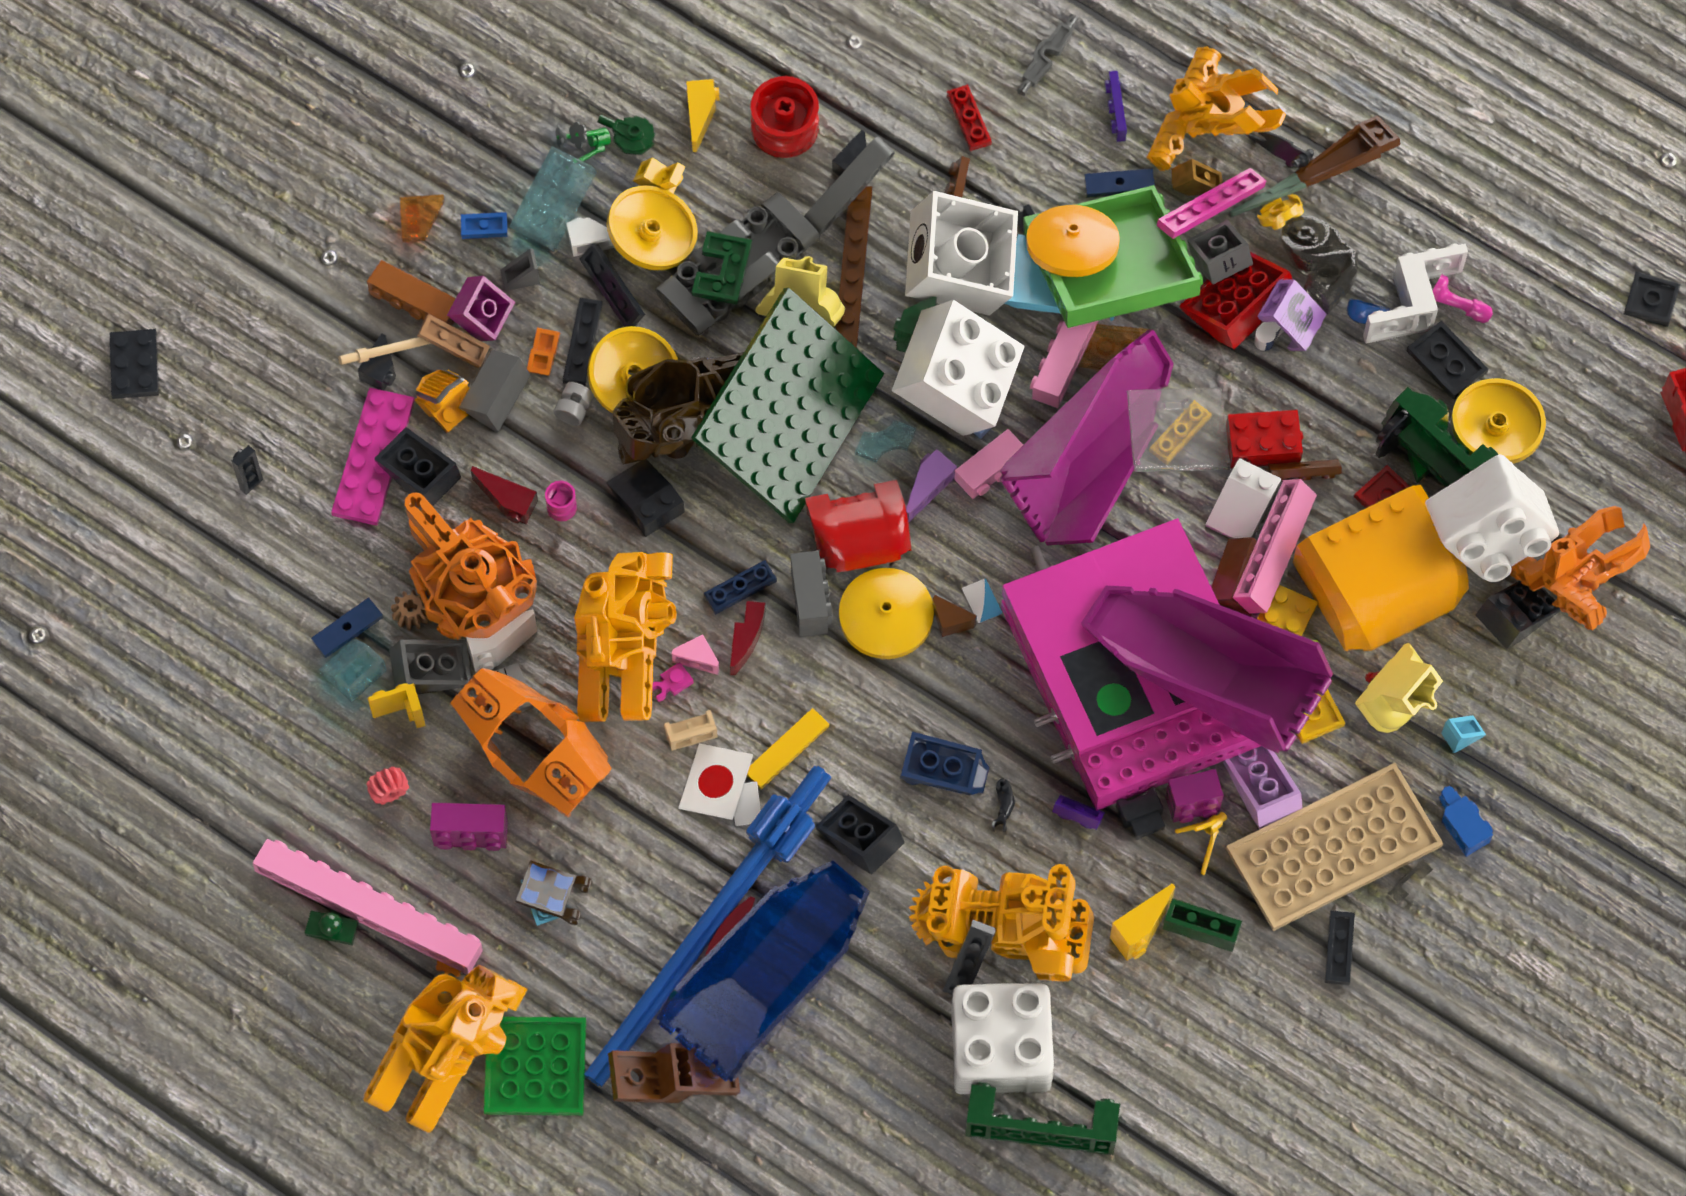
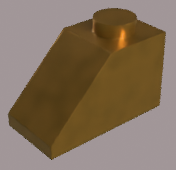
[1171,159,1223,196]

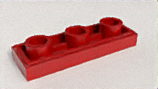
[947,84,992,151]

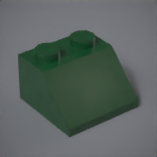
[893,296,937,353]

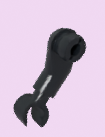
[992,778,1015,832]

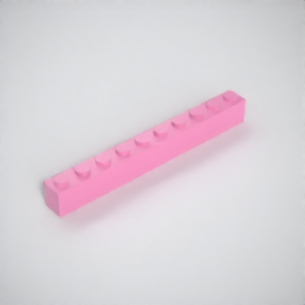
[253,839,483,975]

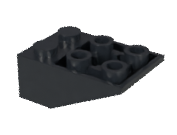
[1475,580,1561,650]

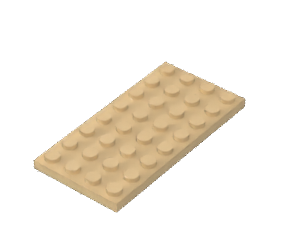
[1226,763,1443,931]

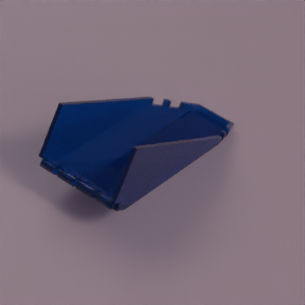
[656,860,870,1082]

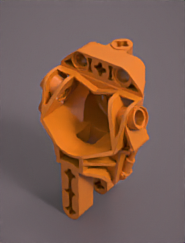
[405,493,537,640]

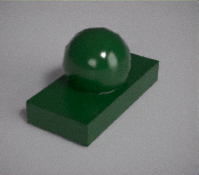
[305,910,359,946]

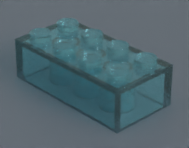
[509,146,597,252]

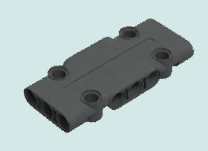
[655,192,820,336]

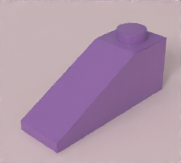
[906,449,957,522]

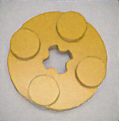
[1257,195,1304,230]

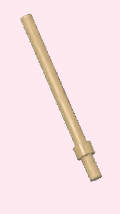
[338,327,470,365]

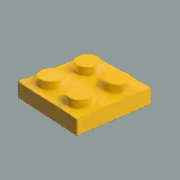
[1257,585,1318,636]

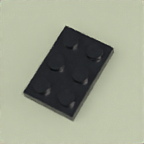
[1406,320,1488,400]
[109,329,159,399]

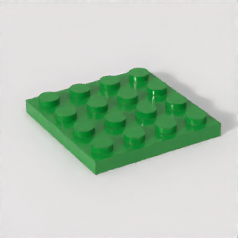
[484,1017,587,1116]

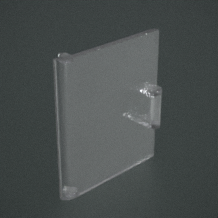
[1127,388,1231,472]

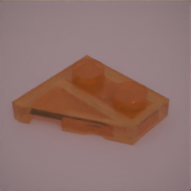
[400,194,445,242]

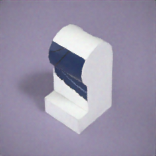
[1254,322,1284,351]

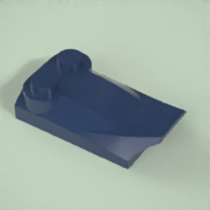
[900,732,990,796]

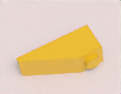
[686,79,720,152]

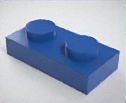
[461,212,508,239]

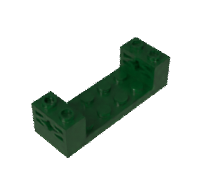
[965,1082,1120,1155]

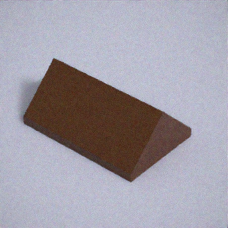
[1211,537,1257,617]

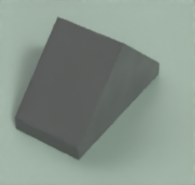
[500,249,540,291]

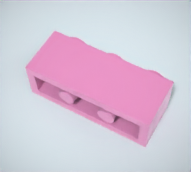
[954,429,1023,499]

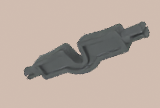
[1017,14,1079,96]

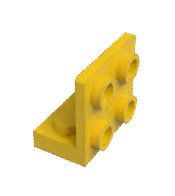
[367,683,426,728]

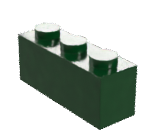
[1163,898,1242,952]

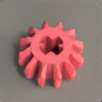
[366,767,409,805]

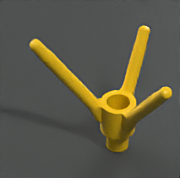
[1175,812,1227,875]

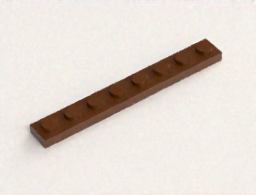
[835,186,873,348]

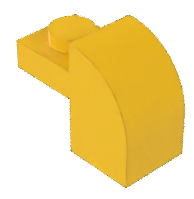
[633,157,685,194]

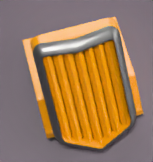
[414,369,470,433]

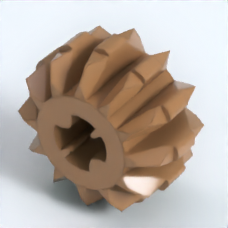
[391,589,428,631]

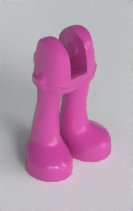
[1432,274,1493,323]

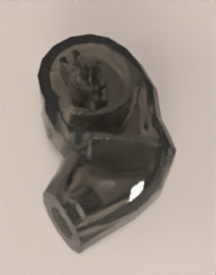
[1281,215,1358,315]

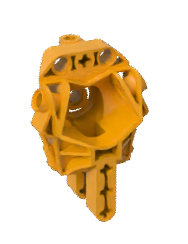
[574,552,677,722]
[364,965,528,1133]

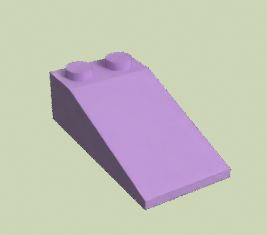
[1223,746,1302,829]

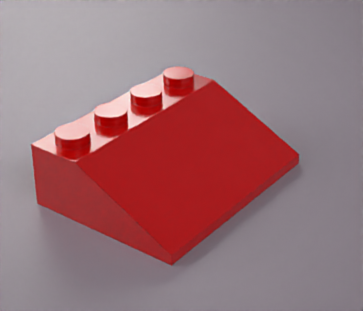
[1179,252,1292,349]

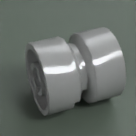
[553,382,594,426]

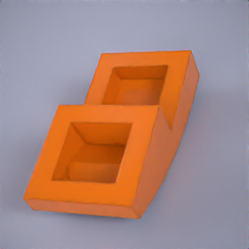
[527,327,561,376]

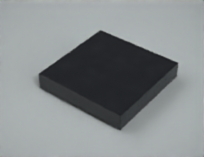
[1623,271,1681,327]

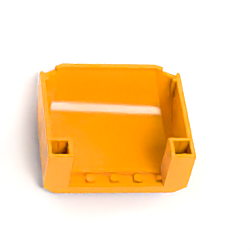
[1292,485,1469,651]

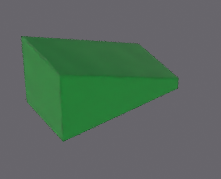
[1407,453,1430,484]

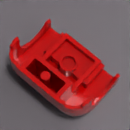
[805,480,912,572]

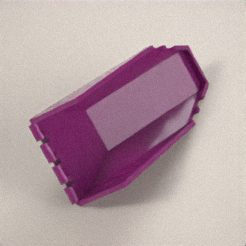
[1000,329,1174,546]
[1081,586,1333,753]

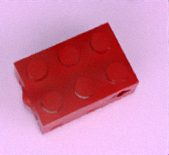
[1226,410,1303,468]

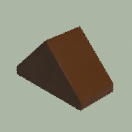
[932,595,977,637]

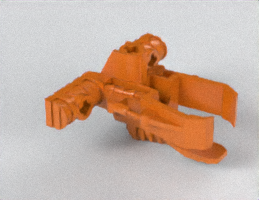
[1510,506,1650,630]

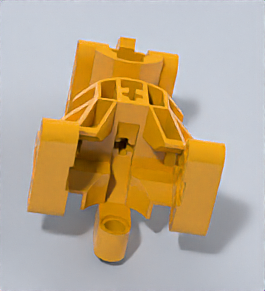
[909,864,1094,982]

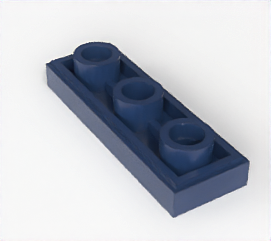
[1084,168,1155,198]
[703,560,777,615]
[311,597,384,658]

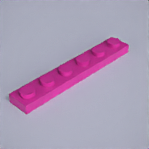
[1156,168,1266,239]

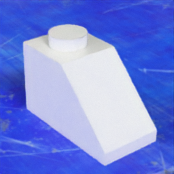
[566,218,615,257]

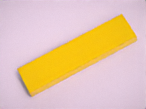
[747,708,829,790]

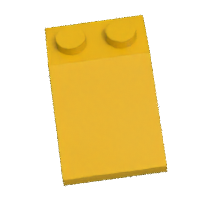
[1110,883,1175,961]

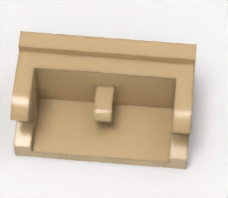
[664,710,718,751]

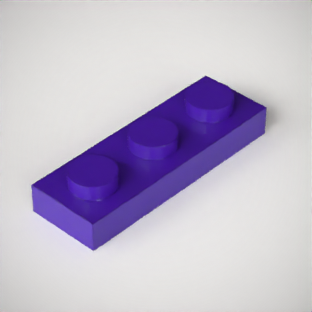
[1104,70,1127,142]

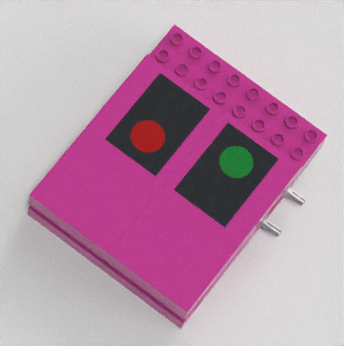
[1001,518,1261,811]

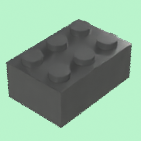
[790,550,832,637]

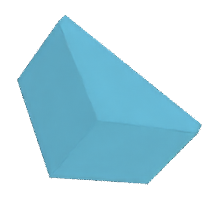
[1441,715,1486,753]

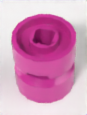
[545,481,577,522]

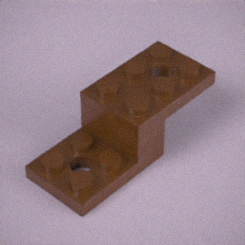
[608,1043,741,1103]

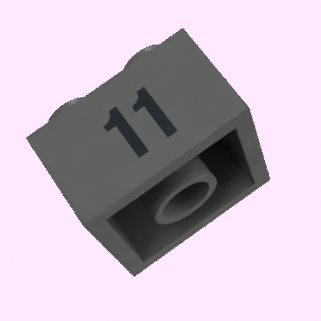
[1187,220,1253,284]

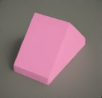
[672,634,719,675]

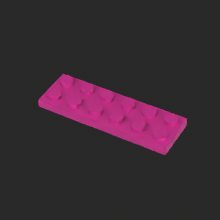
[331,387,415,526]

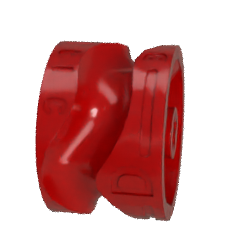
[750,76,819,158]

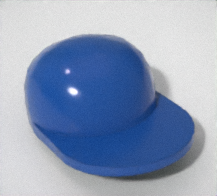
[1347,298,1392,324]

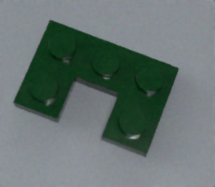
[692,231,752,305]

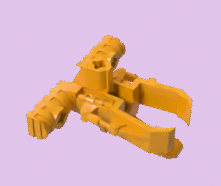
[1147,47,1286,171]

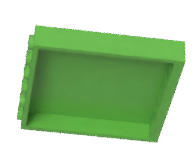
[1023,185,1203,328]

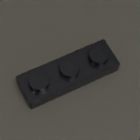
[231,445,263,495]
[1325,910,1355,985]

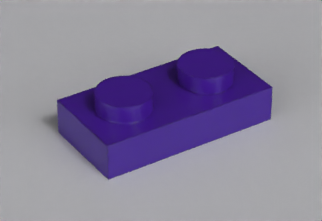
[1052,795,1105,830]

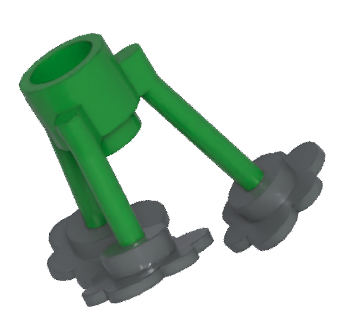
[555,121,611,180]

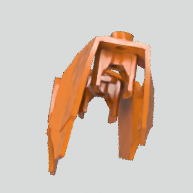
[451,668,612,818]

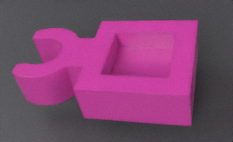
[652,662,694,702]

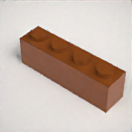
[367,260,456,326]

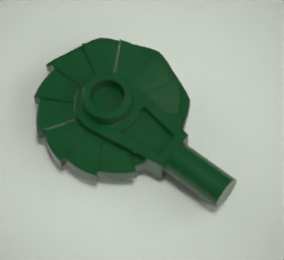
[597,114,655,155]

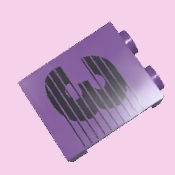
[1258,279,1327,351]

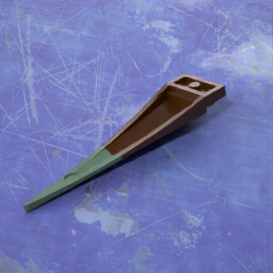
[1230,115,1401,217]

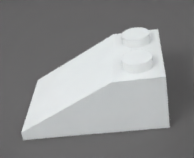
[1205,458,1281,539]
[466,609,537,672]

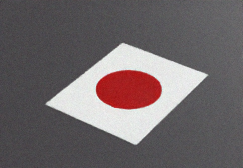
[678,743,753,820]

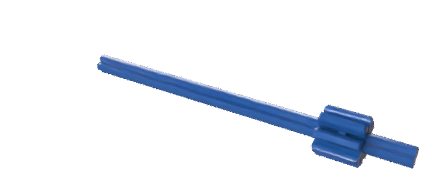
[584,766,832,1087]

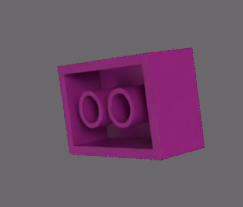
[430,803,508,851]

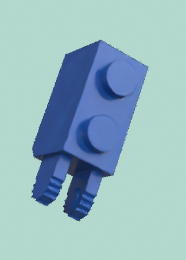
[1439,786,1493,857]

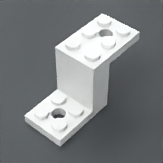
[1363,244,1468,344]

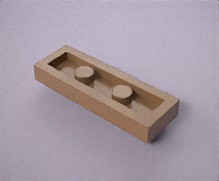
[417,314,490,368]

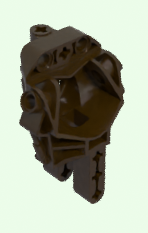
[613,352,744,465]

